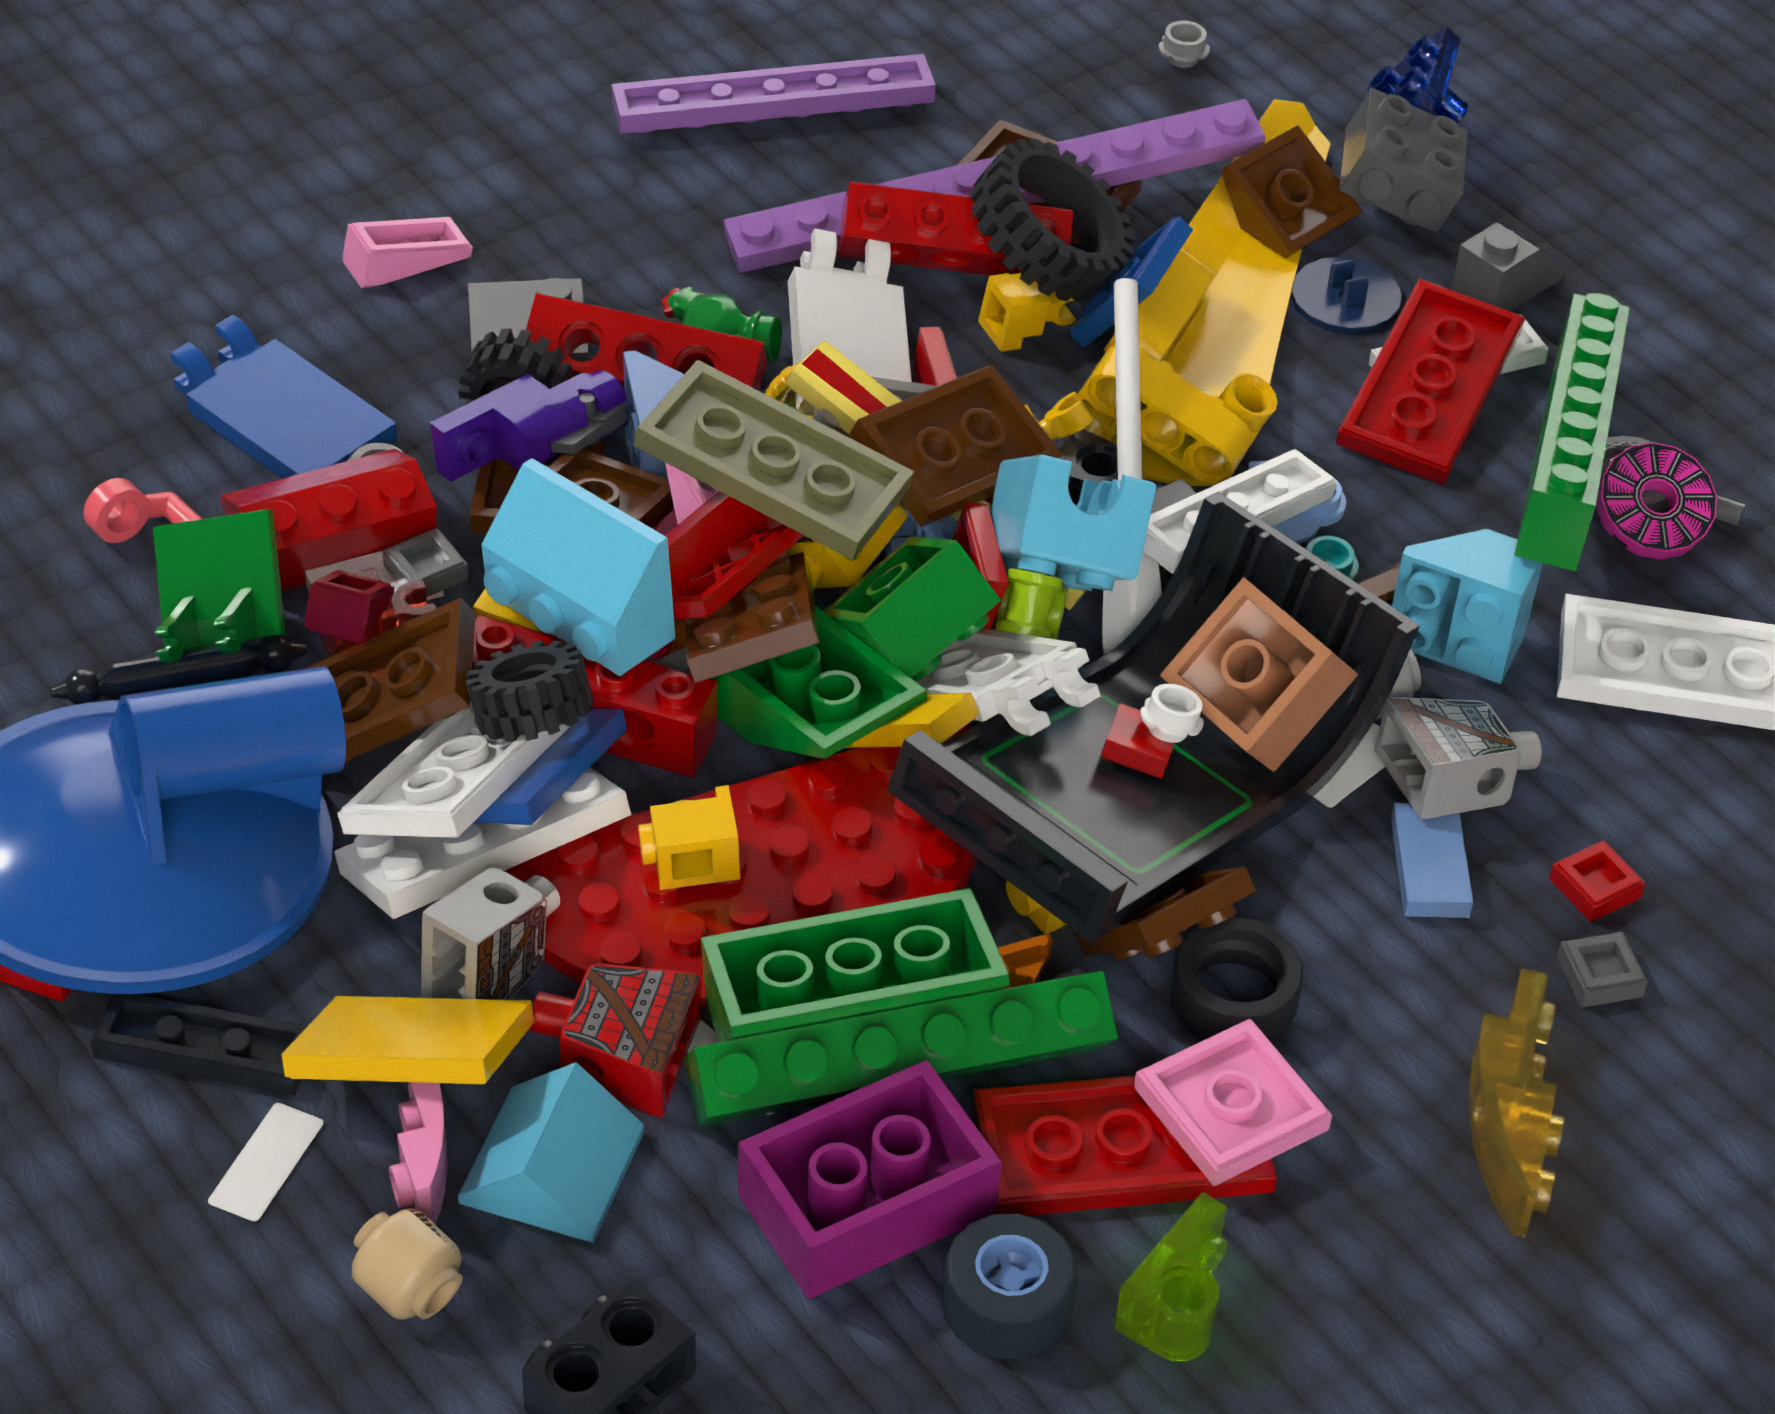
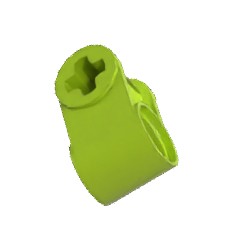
[995,568,1068,640]

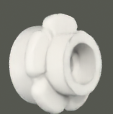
[1140,684,1204,743]

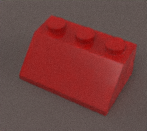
[220,449,437,591]

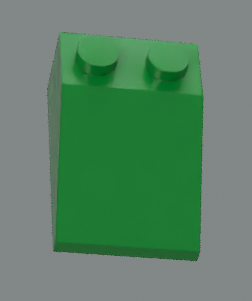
[709,606,927,759]

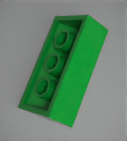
[701,888,1009,1042]

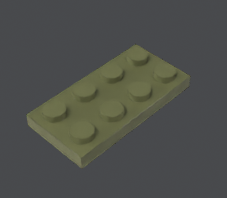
[633,360,914,560]

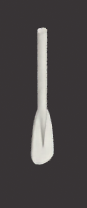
[1102,278,1162,655]

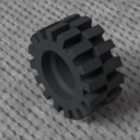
[458,328,573,405]
[465,640,594,742]

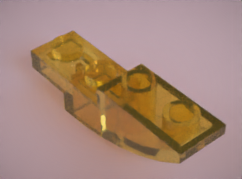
[1469,968,1565,1238]

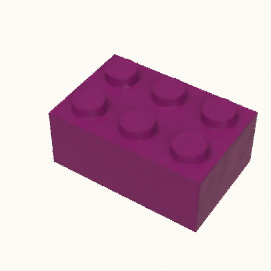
[738,1060,1001,1300]

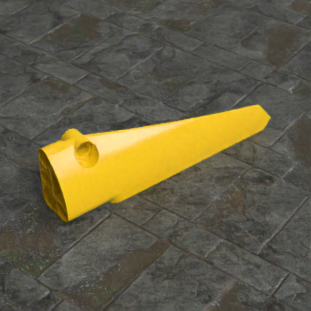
[1066,99,1331,486]

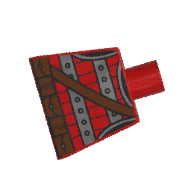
[529,963,701,1118]

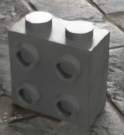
[1339,87,1468,233]

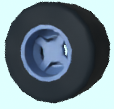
[942,1214,1078,1359]

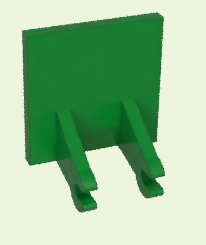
[153,509,286,663]

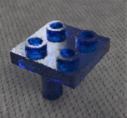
[1368,26,1469,124]

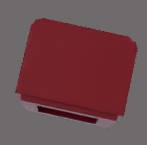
[305,570,395,643]

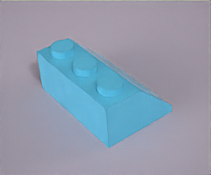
[481,458,675,676]

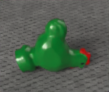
[661,286,782,362]

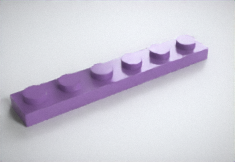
[611,54,936,134]

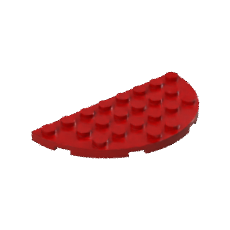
[505,722,978,1006]

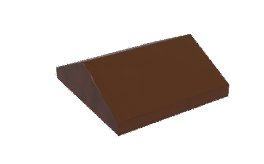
[1221,125,1362,258]

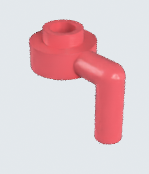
[83,478,202,543]

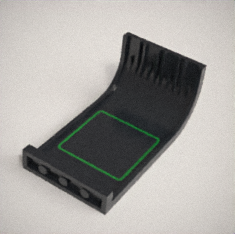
[887,491,1420,943]

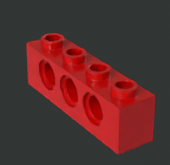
[837,182,1073,282]
[526,293,768,391]
[472,615,717,778]

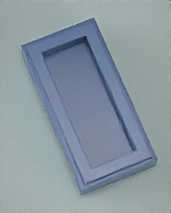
[1391,803,1473,918]

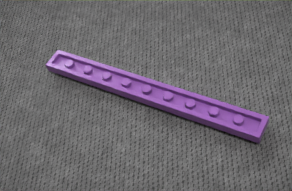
[723,99,1265,274]

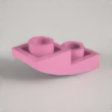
[389,1082,447,1225]

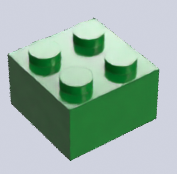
[823,536,1001,681]

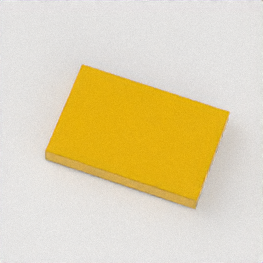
[282,996,534,1084]

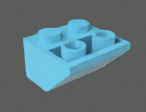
[1392,529,1543,684]

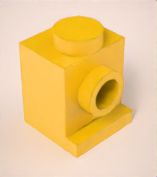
[638,785,740,890]

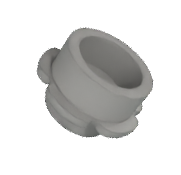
[1159,21,1210,68]

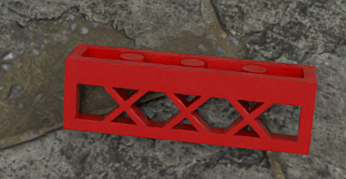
[665,491,804,619]

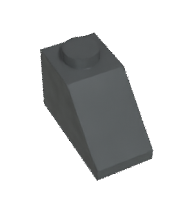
[1451,222,1565,312]

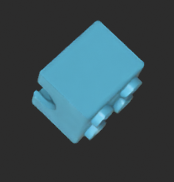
[990,455,1156,592]

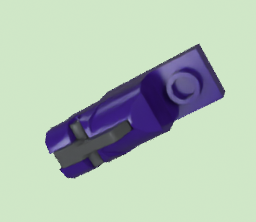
[430,370,629,482]

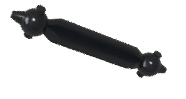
[50,636,307,705]

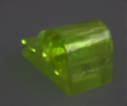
[1114,1192,1228,1361]

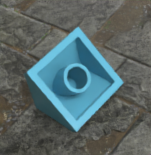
[458,1062,644,1243]

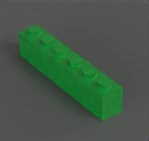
[684,970,1118,1127]

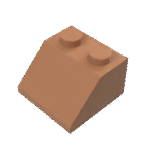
[1160,577,1359,772]

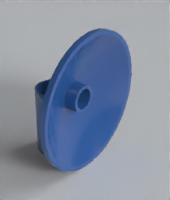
[0,666,346,994]

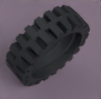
[971,138,1135,302]

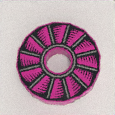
[1596,442,1717,560]

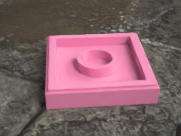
[1134,1019,1332,1186]

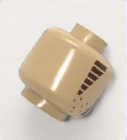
[352,1209,463,1320]

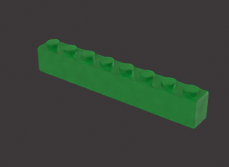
[1514,293,1630,572]

